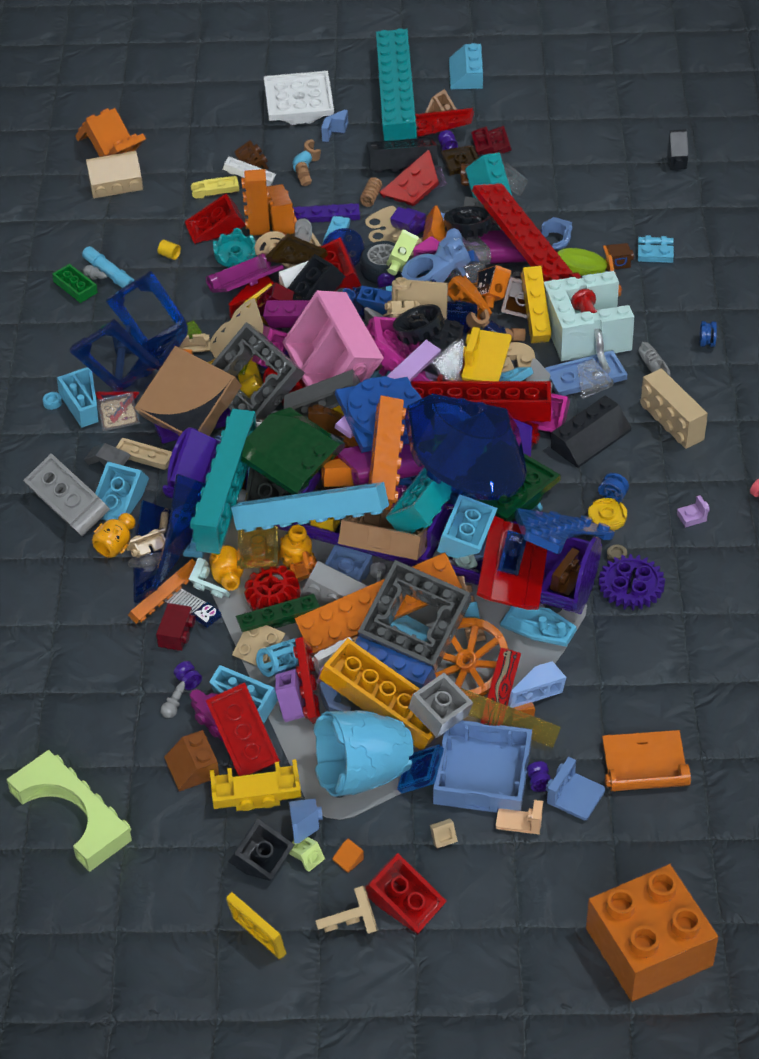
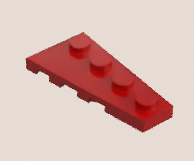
[293,637,321,724]

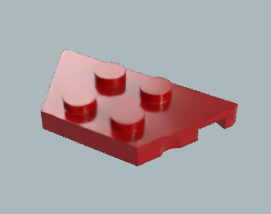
[379,150,439,206]

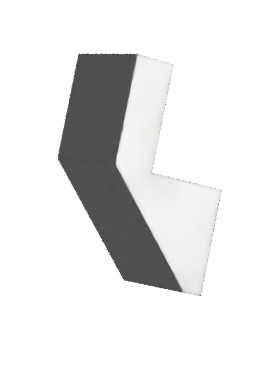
[84,443,131,466]

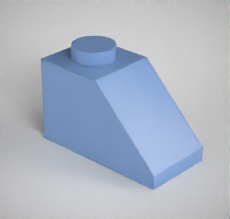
[289,798,323,844]

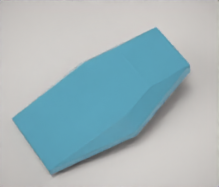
[500,606,577,647]

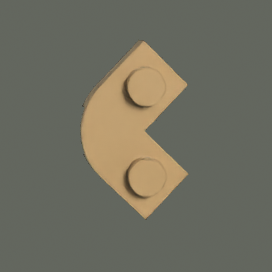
[507,342,536,367]

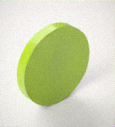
[558,248,607,276]

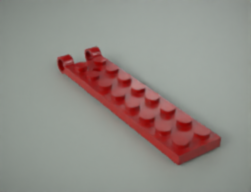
[472,183,581,282]

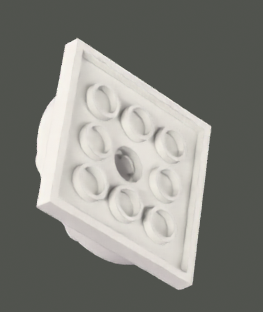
[264,71,334,125]

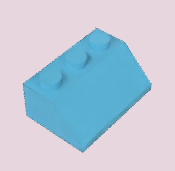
[449,43,483,89]
[437,494,498,559]

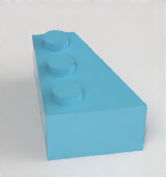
[57,366,99,428]
[209,665,278,723]

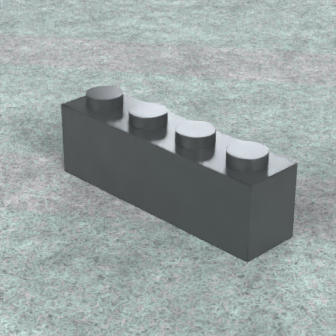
[284,369,360,418]

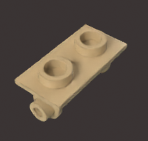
[383,301,420,318]
[173,333,211,352]
[127,528,170,558]

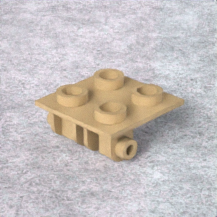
[232,625,286,666]

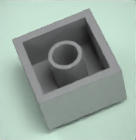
[408,673,473,738]

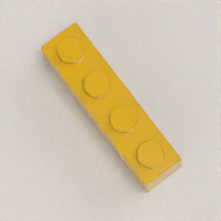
[521,266,551,343]

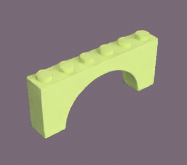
[7,750,132,872]

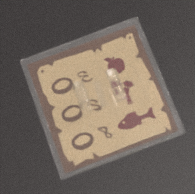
[96,392,140,431]

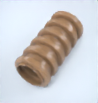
[359,177,382,207]

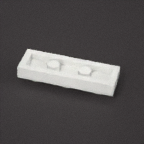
[223,156,276,186]

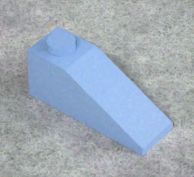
[508,661,566,709]

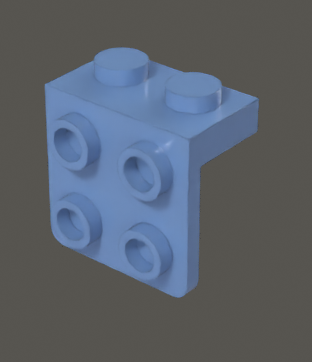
[546,757,605,820]

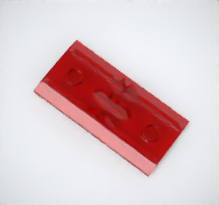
[476,516,547,610]

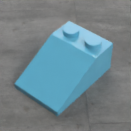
[95,461,149,521]

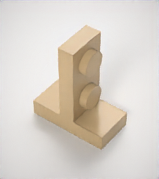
[316,886,378,934]

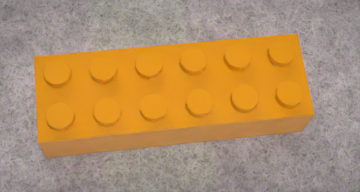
[319,638,435,752]

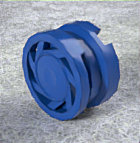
[700,321,717,347]
[598,473,629,503]

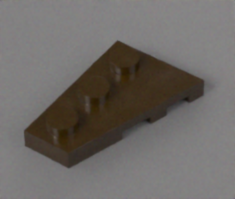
[265,233,328,265]

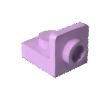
[677,495,710,528]

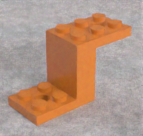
[75,108,146,157]

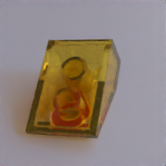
[237,526,280,569]

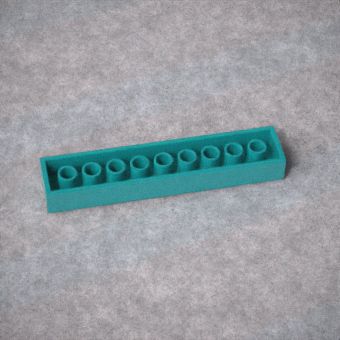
[376,29,417,141]

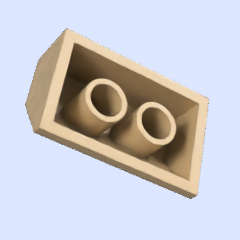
[86,151,143,199]

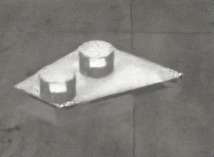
[577,359,613,399]

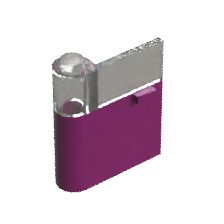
[463,230,527,265]

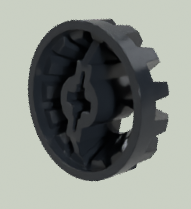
[444,206,492,240]
[393,304,445,345]

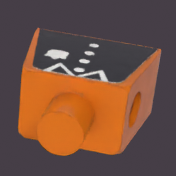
[477,265,511,310]

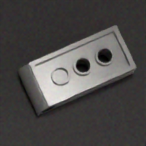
[23,453,110,537]

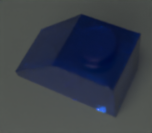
[497,530,527,576]

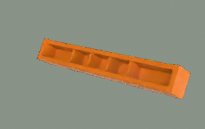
[128,559,196,624]

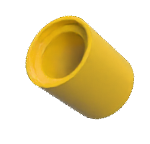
[157,240,181,260]

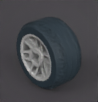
[360,241,402,284]

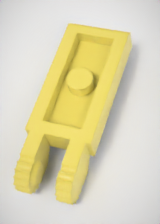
[191,176,240,199]

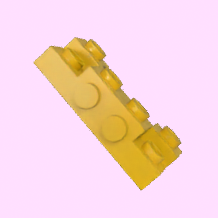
[210,759,302,811]

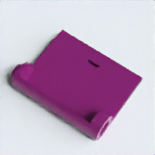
[206,253,284,293]
[337,444,427,486]

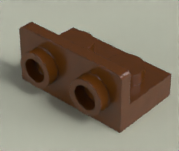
[234,140,269,170]
[550,548,581,597]

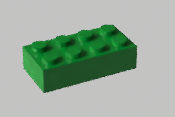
[52,264,98,303]

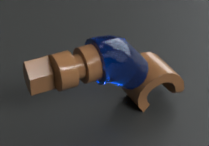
[466,309,526,342]

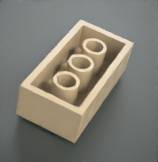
[640,368,708,449]

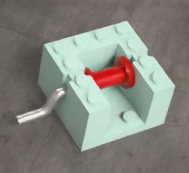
[544,271,634,374]

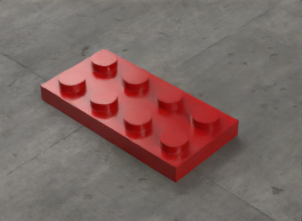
[206,682,280,776]

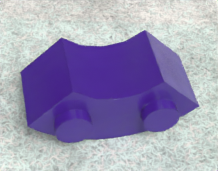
[390,207,426,235]

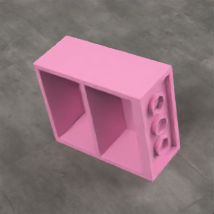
[282,290,384,387]

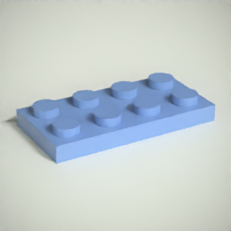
[545,350,627,396]

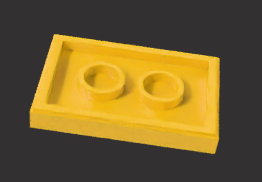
[226,892,287,959]

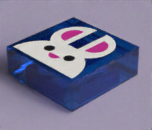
[193,601,222,628]

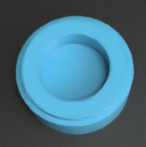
[43,392,62,410]

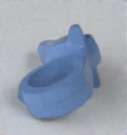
[401,228,471,283]

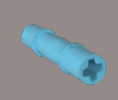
[82,246,136,292]

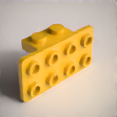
[461,327,512,381]

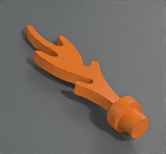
[603,245,622,297]

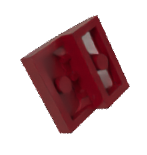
[471,126,512,155]

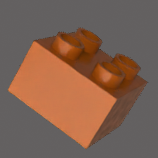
[586,864,718,1002]

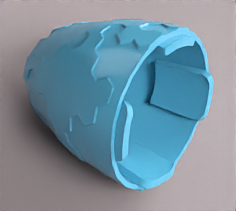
[313,710,413,797]

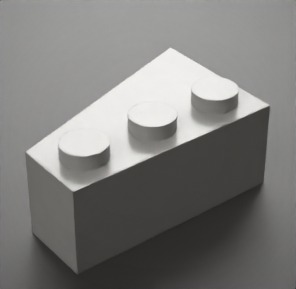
[300,561,367,606]

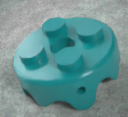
[213,228,257,268]

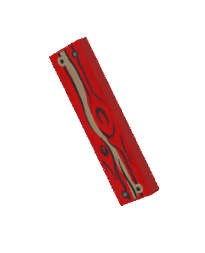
[480,648,521,726]

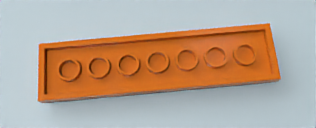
[295,552,462,657]

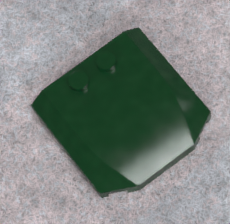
[241,407,345,495]

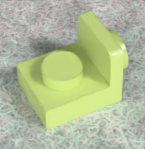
[289,837,325,871]

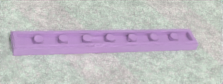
[335,340,441,438]

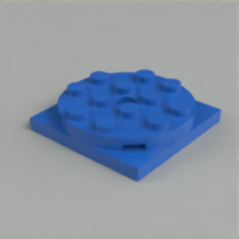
[335,376,436,453]

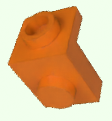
[289,551,317,582]

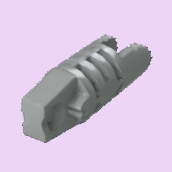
[638,342,671,376]

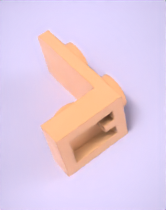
[496,800,543,835]

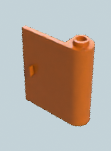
[602,730,691,791]

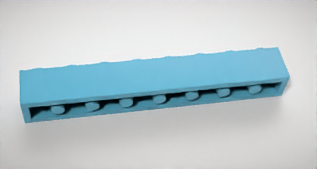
[231,482,389,532]

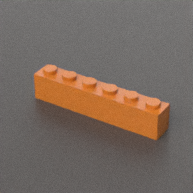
[369,395,406,510]

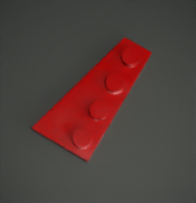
[415,108,474,137]

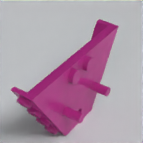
[366,316,430,381]

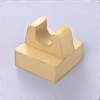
[430,819,458,848]

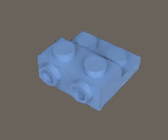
[325,545,373,582]

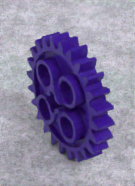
[599,554,665,610]

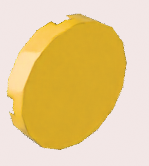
[588,498,627,531]

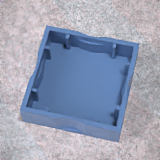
[433,720,532,813]

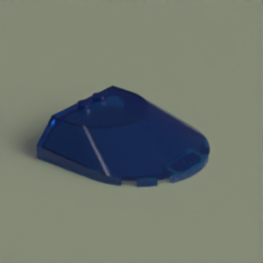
[405,393,527,500]

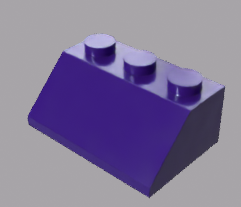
[170,428,220,495]

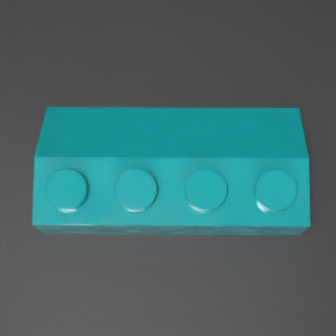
[465,152,512,199]

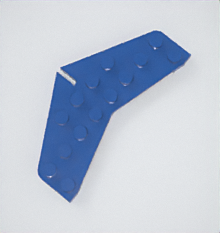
[515,508,615,554]

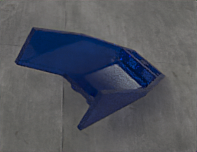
[133,474,206,603]

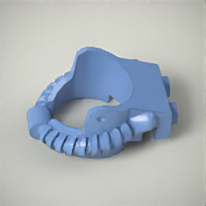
[540,217,573,251]

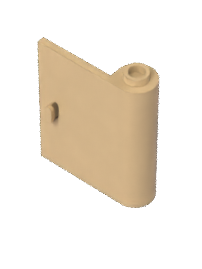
[391,277,448,319]

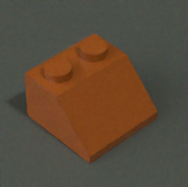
[164,730,219,792]

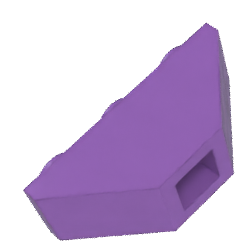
[275,668,305,722]

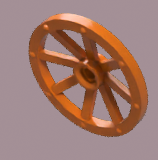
[435,618,509,700]

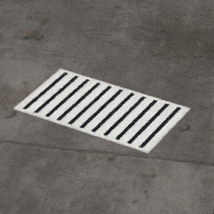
[164,589,207,616]

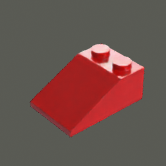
[185,193,245,243]
[365,853,447,934]

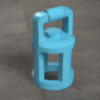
[256,638,299,677]

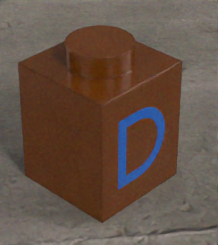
[607,243,634,269]

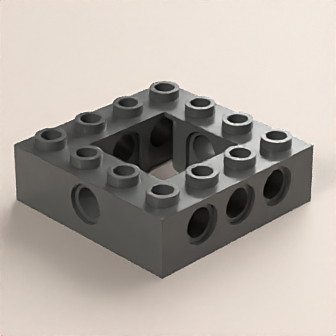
[211,322,305,422]
[358,560,471,673]

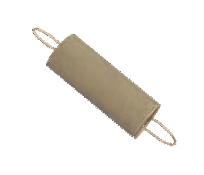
[159,512,169,531]

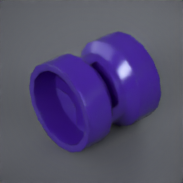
[438,130,458,150]
[377,273,395,290]
[174,661,202,690]
[526,761,551,792]

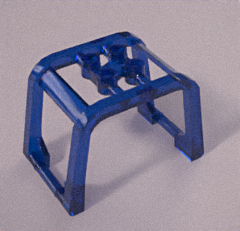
[70,271,188,391]

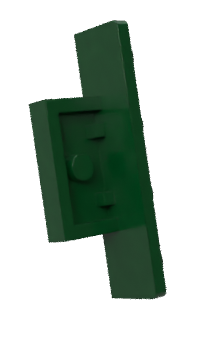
[236,594,320,632]

